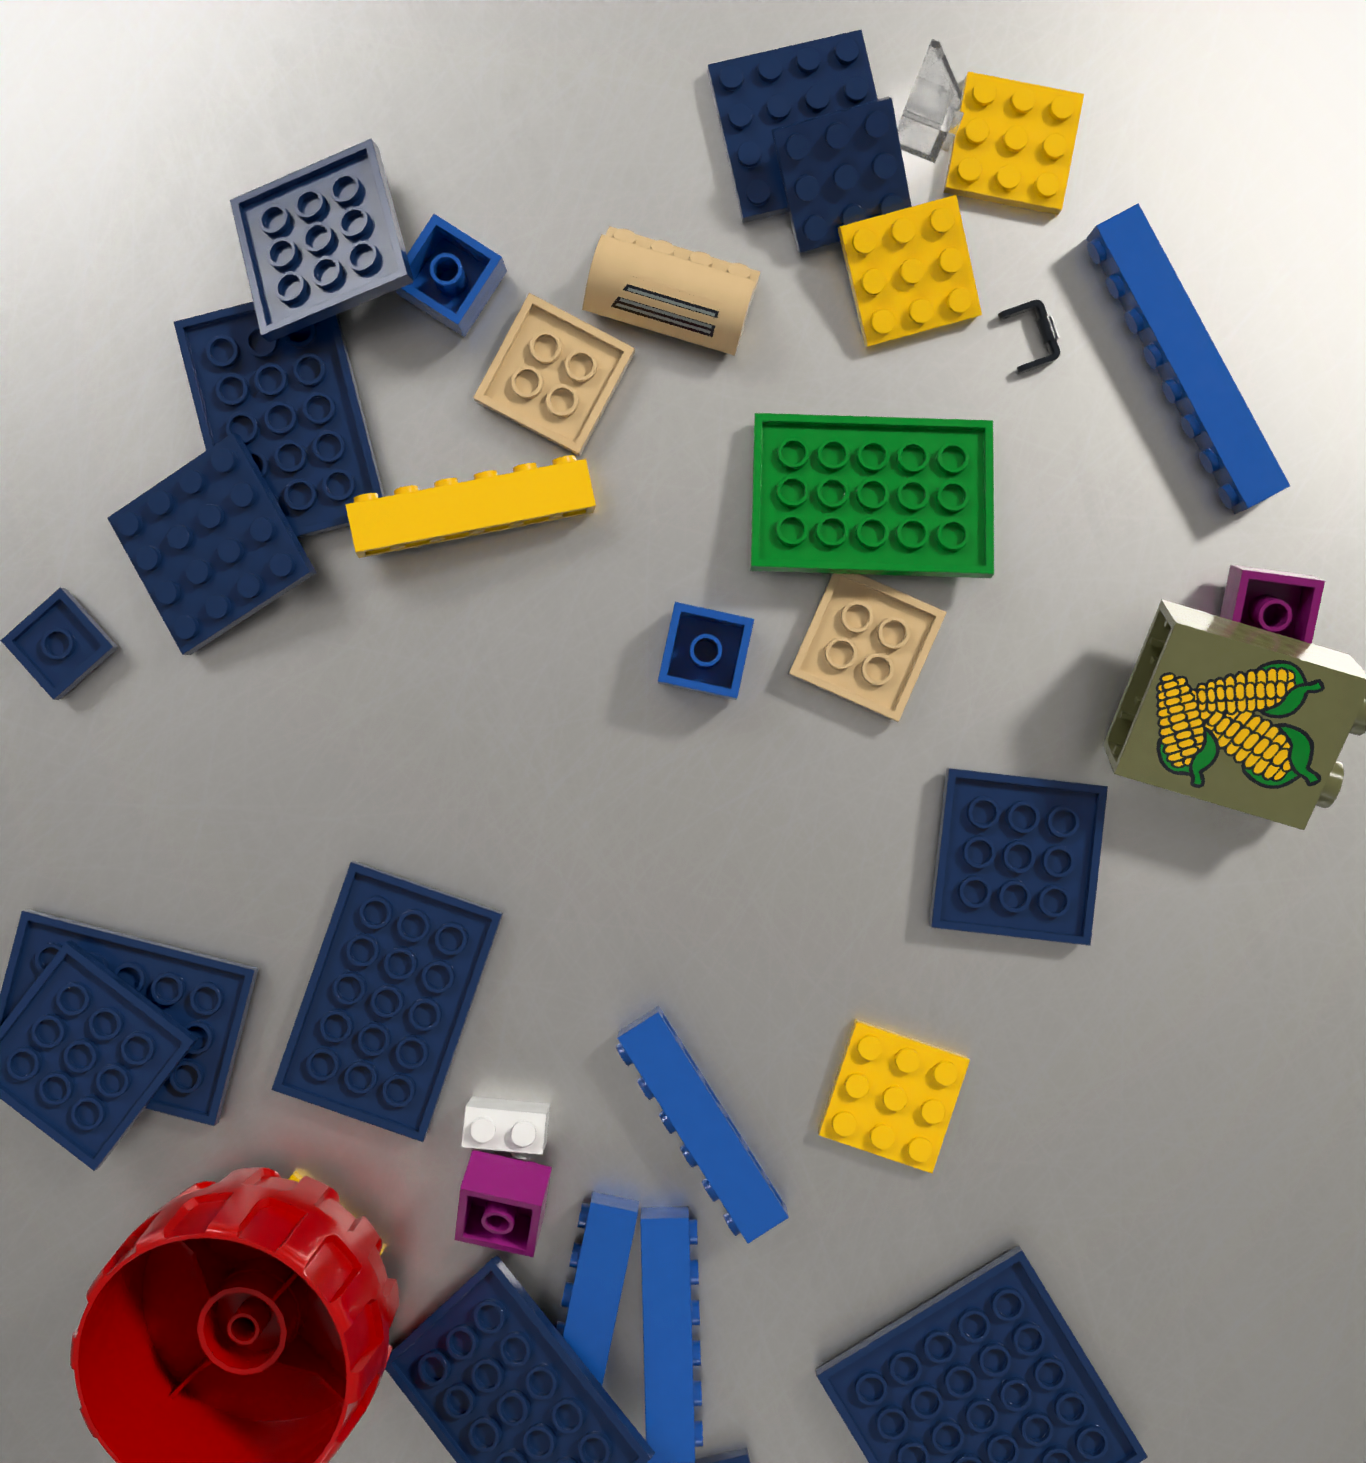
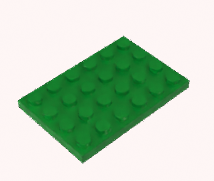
[750,413,994,578]

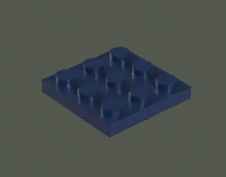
[771,97,912,253]

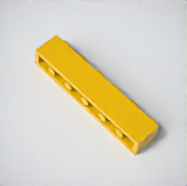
[345,455,596,558]

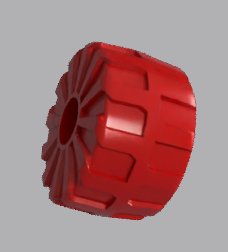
[70,1167,399,1463]

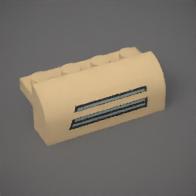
[582,226,760,356]

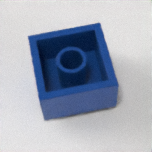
[395,214,507,337]
[658,602,754,700]

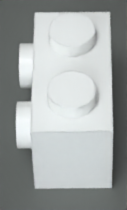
[461,1096,550,1159]

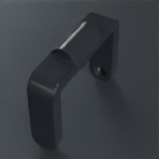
[998,300,1060,374]

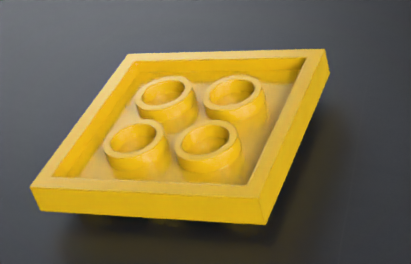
[943,72,1084,215]
[838,195,982,347]
[817,1019,970,1173]

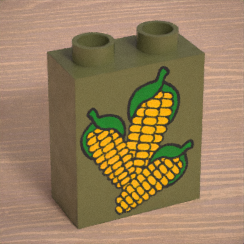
[1103,599,1366,830]

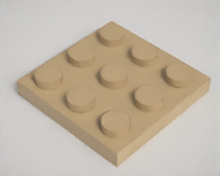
[473,293,635,456]
[788,573,947,722]

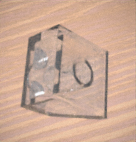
[897,39,964,163]

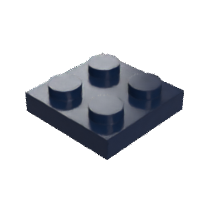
[0,587,119,700]

